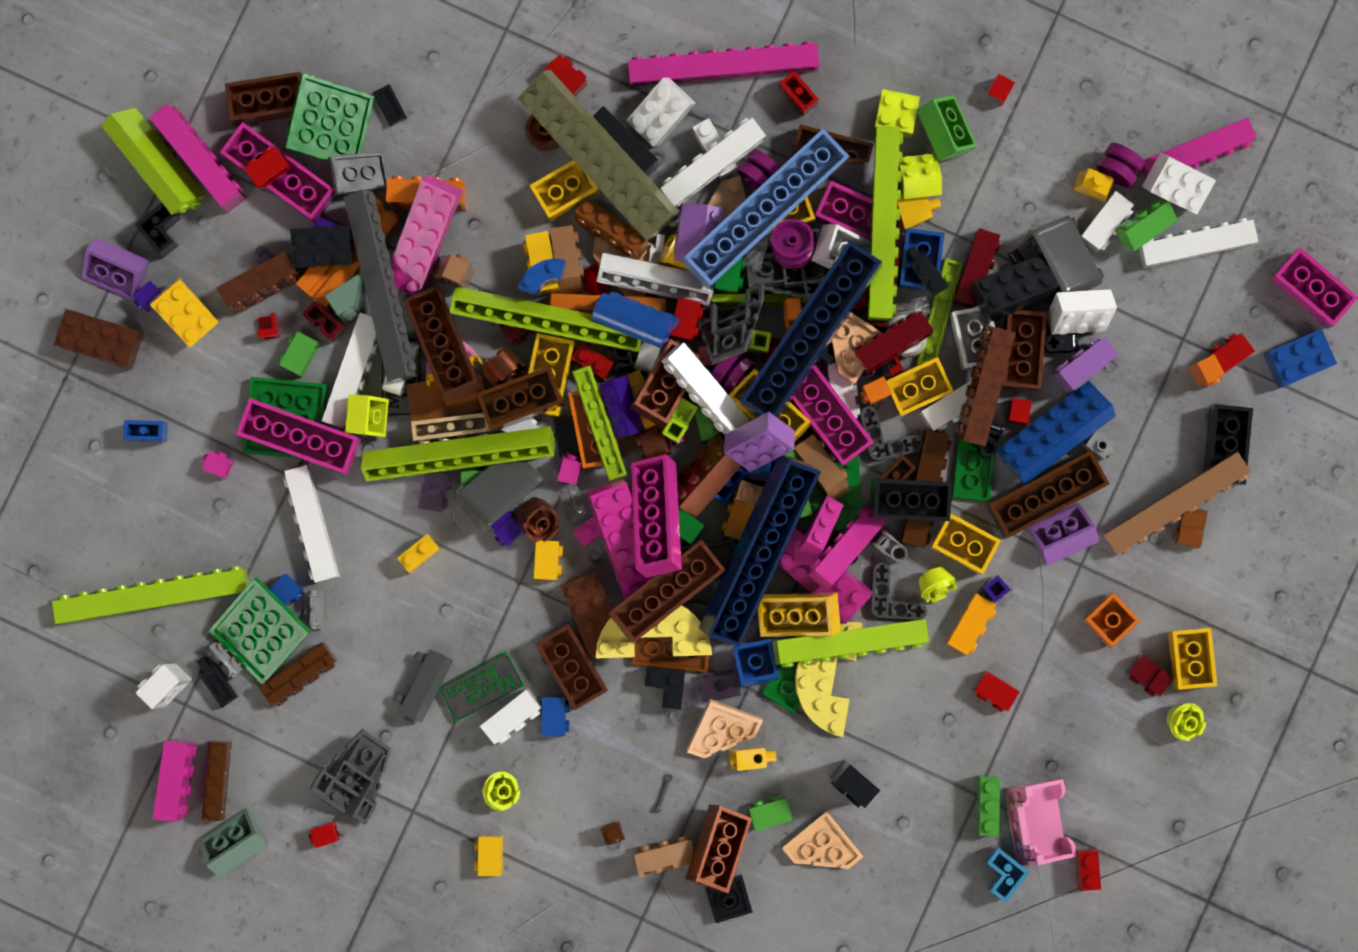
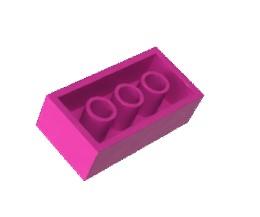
[815,181,897,241]
[1270,247,1358,329]
[152,739,198,822]

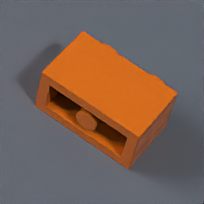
[1189,354,1225,388]
[859,377,892,406]

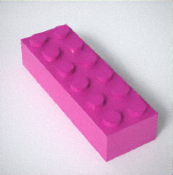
[149,103,246,213]
[220,122,336,223]
[391,175,463,295]
[791,365,874,467]
[236,398,361,475]
[631,454,682,578]
[586,478,655,599]
[779,525,873,624]

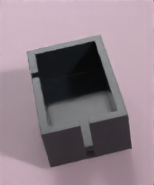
[290,225,354,268]

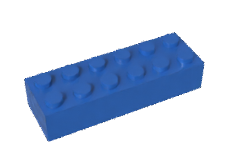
[998,381,1116,485]

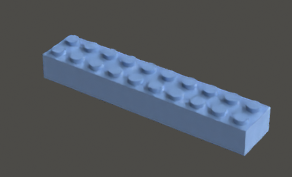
[682,129,850,289]

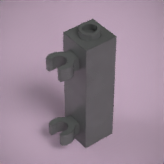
[393,650,453,723]

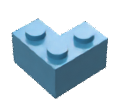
[984,846,1030,903]

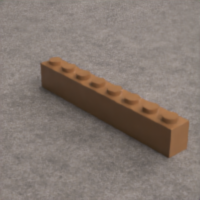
[1104,451,1251,555]

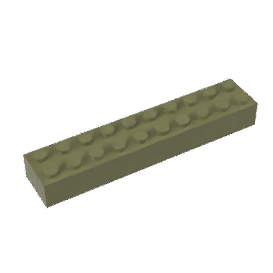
[517,70,680,241]

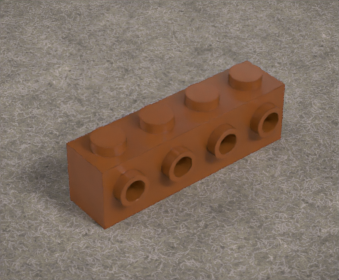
[575,198,648,260]

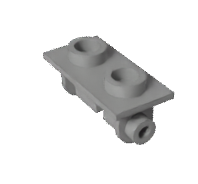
[304,590,324,629]
[206,641,245,679]

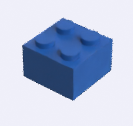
[732,639,779,688]

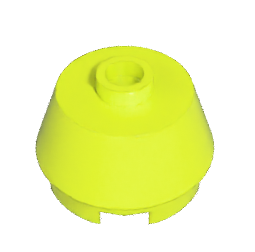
[918,567,957,603]
[1166,703,1206,741]
[482,772,520,811]

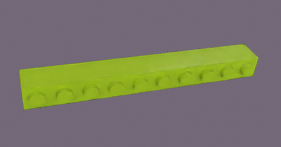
[867,126,903,321]
[450,286,642,352]
[361,426,555,481]
[52,566,249,624]

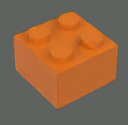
[1082,593,1140,647]

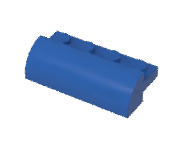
[591,292,679,348]

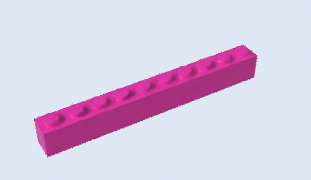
[628,41,819,87]

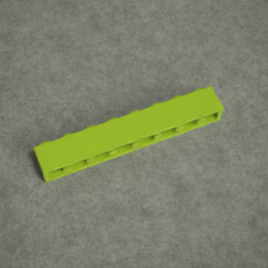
[772,619,929,668]

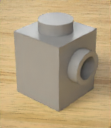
[1082,430,1116,460]

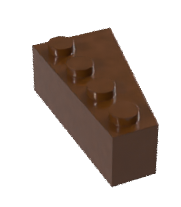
[791,124,874,164]

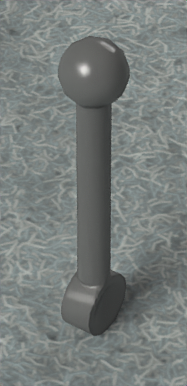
[654,774,673,813]

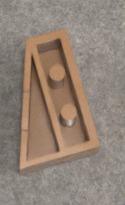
[550,225,584,294]
[431,254,474,288]
[794,434,850,500]
[634,836,694,878]

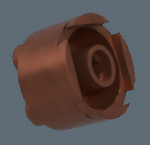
[525,114,559,151]
[481,347,526,387]
[636,426,674,461]
[515,497,560,542]

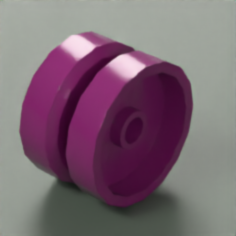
[1095,142,1146,188]
[736,148,781,190]
[771,219,814,269]
[711,354,755,395]

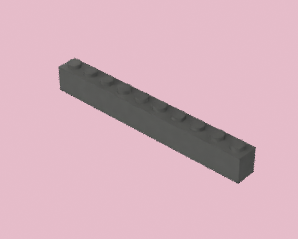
[344,190,417,382]

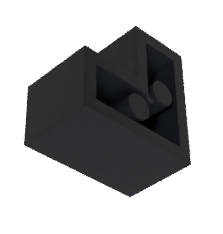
[135,203,181,257]
[645,667,685,710]

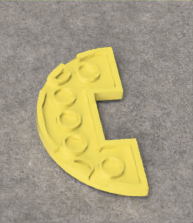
[595,605,712,658]
[795,622,862,737]

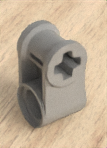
[871,529,908,563]

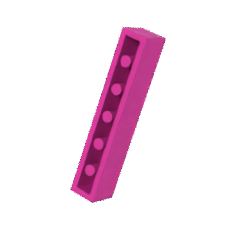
[1142,118,1257,179]
[809,499,889,591]

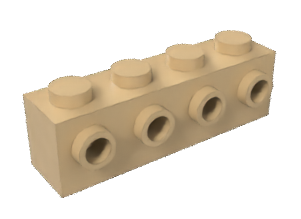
[411,413,492,444]

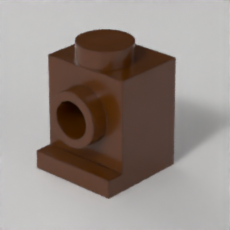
[601,820,625,845]

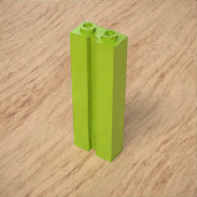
[101,108,206,214]

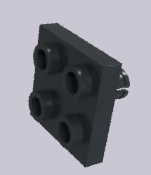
[705,874,753,923]

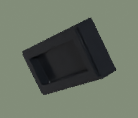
[373,84,407,127]
[554,416,579,457]

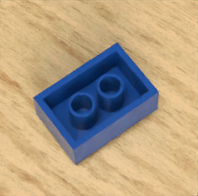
[898,228,945,292]
[1263,329,1337,389]

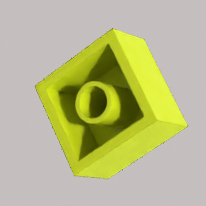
[873,89,920,138]
[898,154,942,199]
[345,394,389,437]

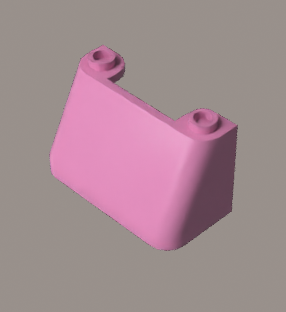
[1004,779,1076,865]

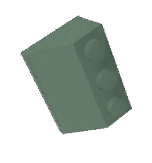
[325,275,366,323]
[198,808,268,878]

